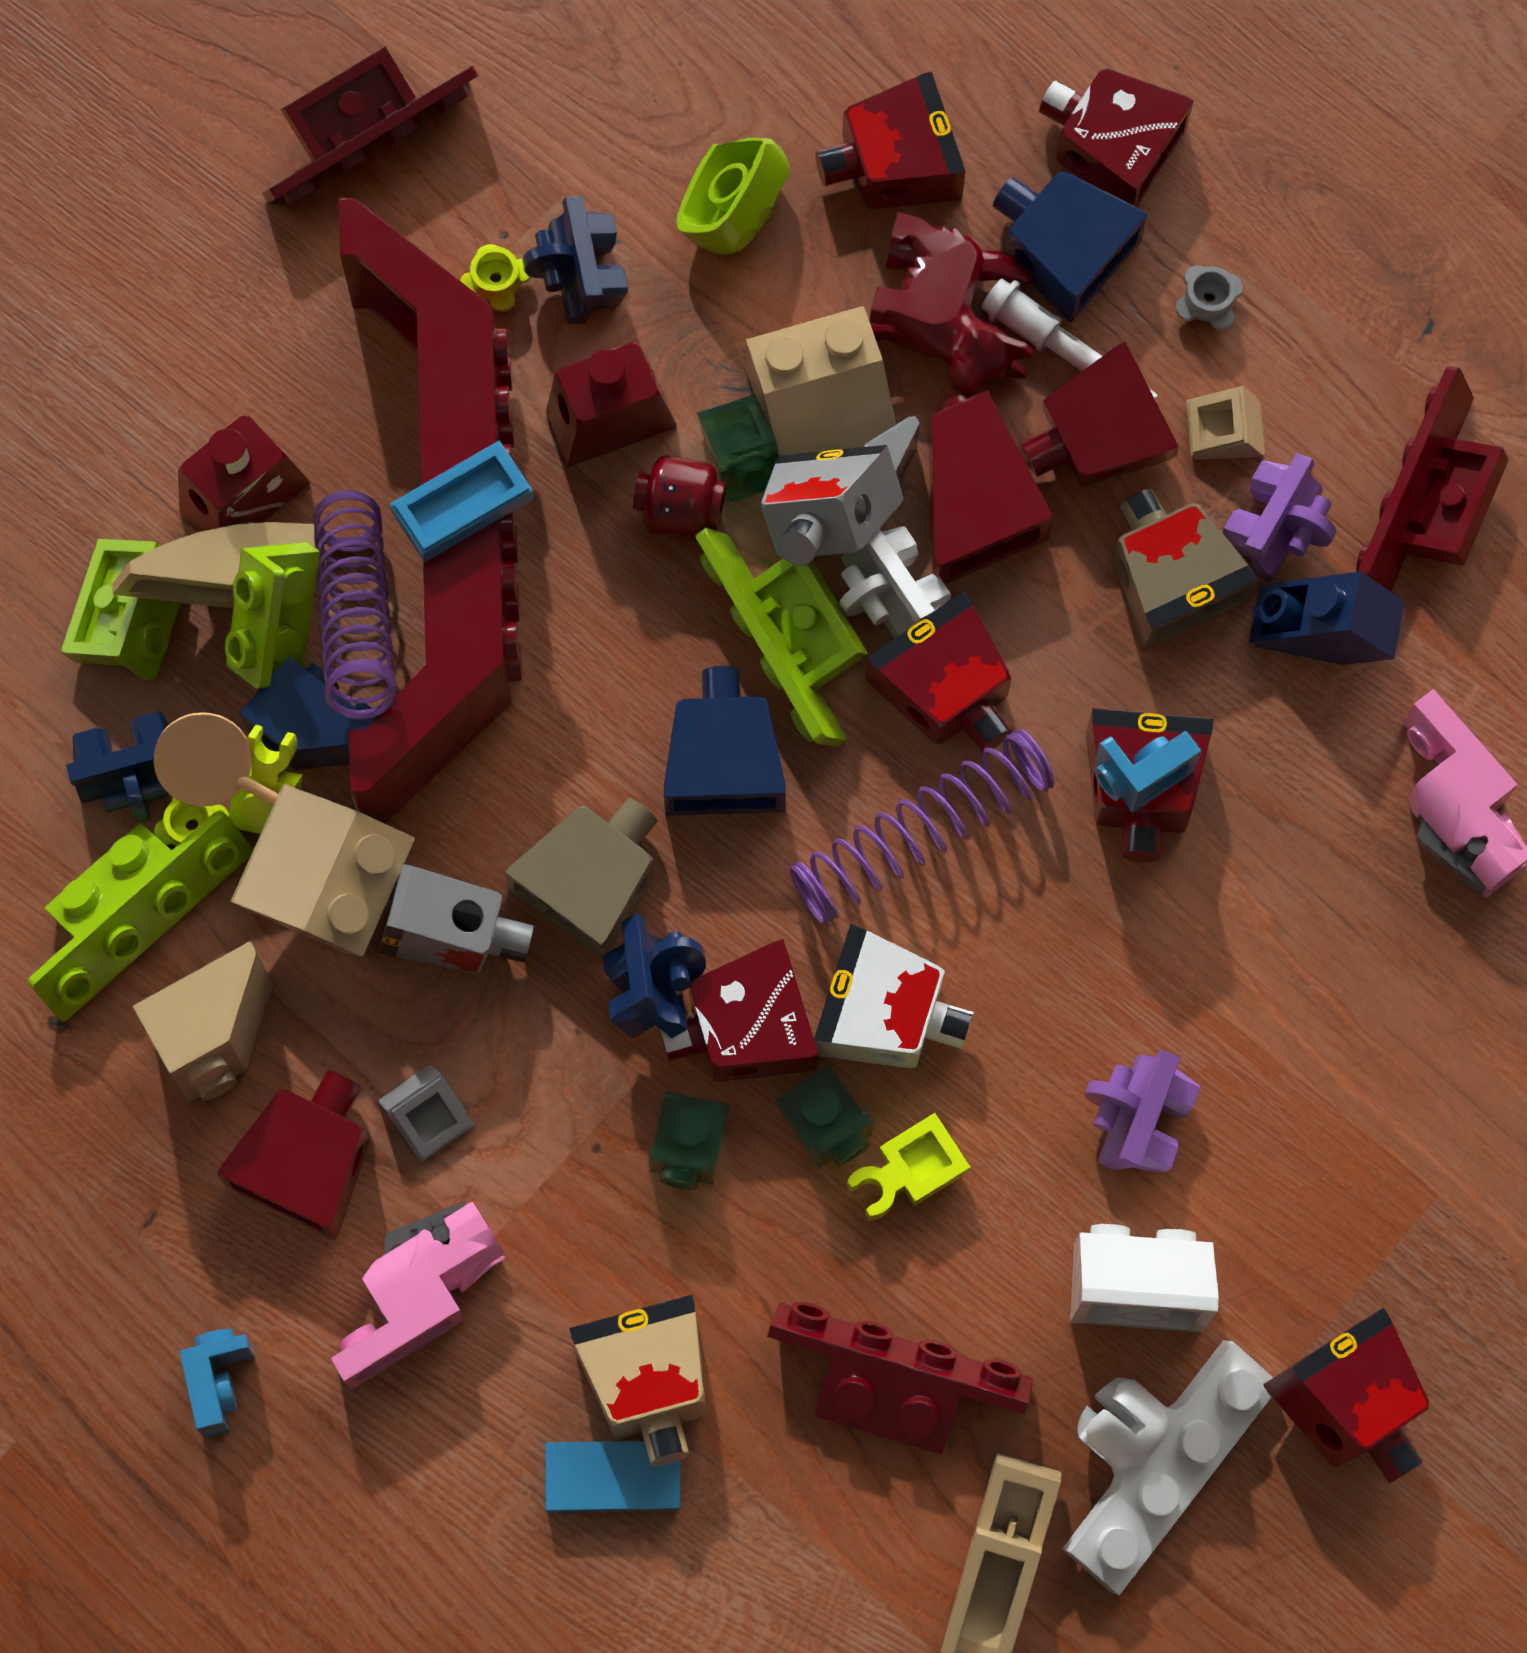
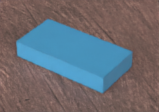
[390,440,534,563]
[545,1441,681,1513]

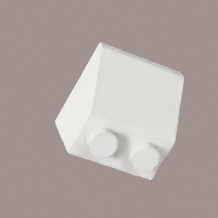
[1070,1224,1219,1332]

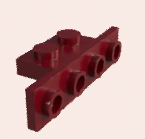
[262,47,479,206]
[1356,366,1509,592]
[767,1302,1033,1455]

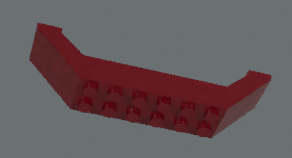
[339,198,522,824]

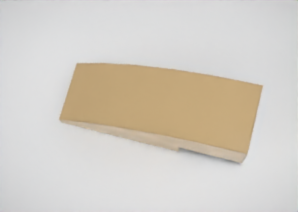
[112,522,315,609]
[940,1452,1061,1653]

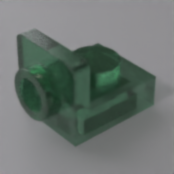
[697,394,779,502]
[775,1065,874,1169]
[648,1092,729,1190]

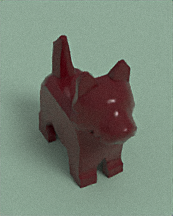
[869,212,1033,397]

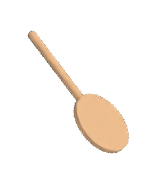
[154,712,278,807]

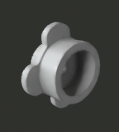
[1175,266,1243,330]

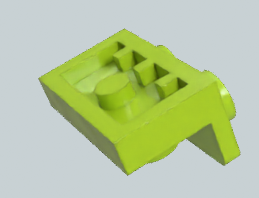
[61,539,181,680]
[225,542,320,689]

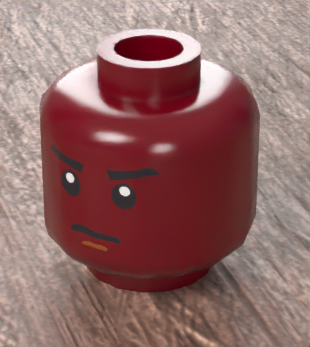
[633,455,727,542]

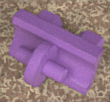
[1223,453,1336,581]
[1084,1050,1200,1173]

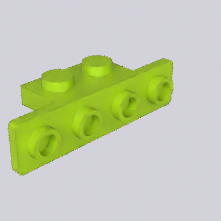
[695,528,868,747]
[27,810,253,1022]

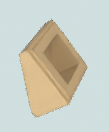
[1186,386,1265,460]

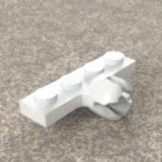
[1061,1340,1273,1595]

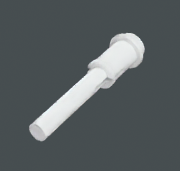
[981,279,1158,400]

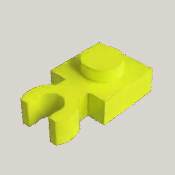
[229,725,302,834]
[847,1113,971,1221]

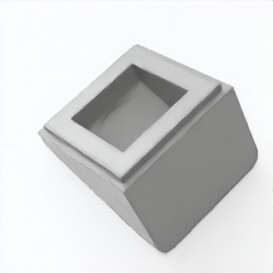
[864,416,920,482]
[378,1065,475,1162]

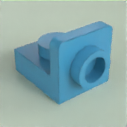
[1094,731,1201,813]
[179,1329,255,1438]

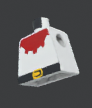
[814,924,974,1068]

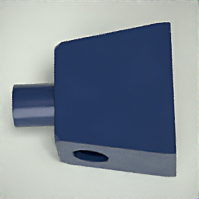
[992,172,1147,323]
[664,666,786,816]

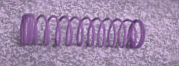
[313,490,397,720]
[790,729,1055,925]

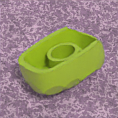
[676,138,790,255]

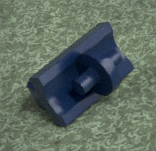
[522,197,628,324]
[66,711,170,823]
[603,913,706,1039]

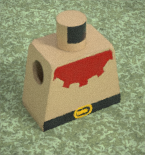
[569,1294,706,1466]

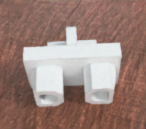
[839,526,951,638]

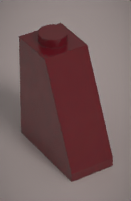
[929,391,1053,584]

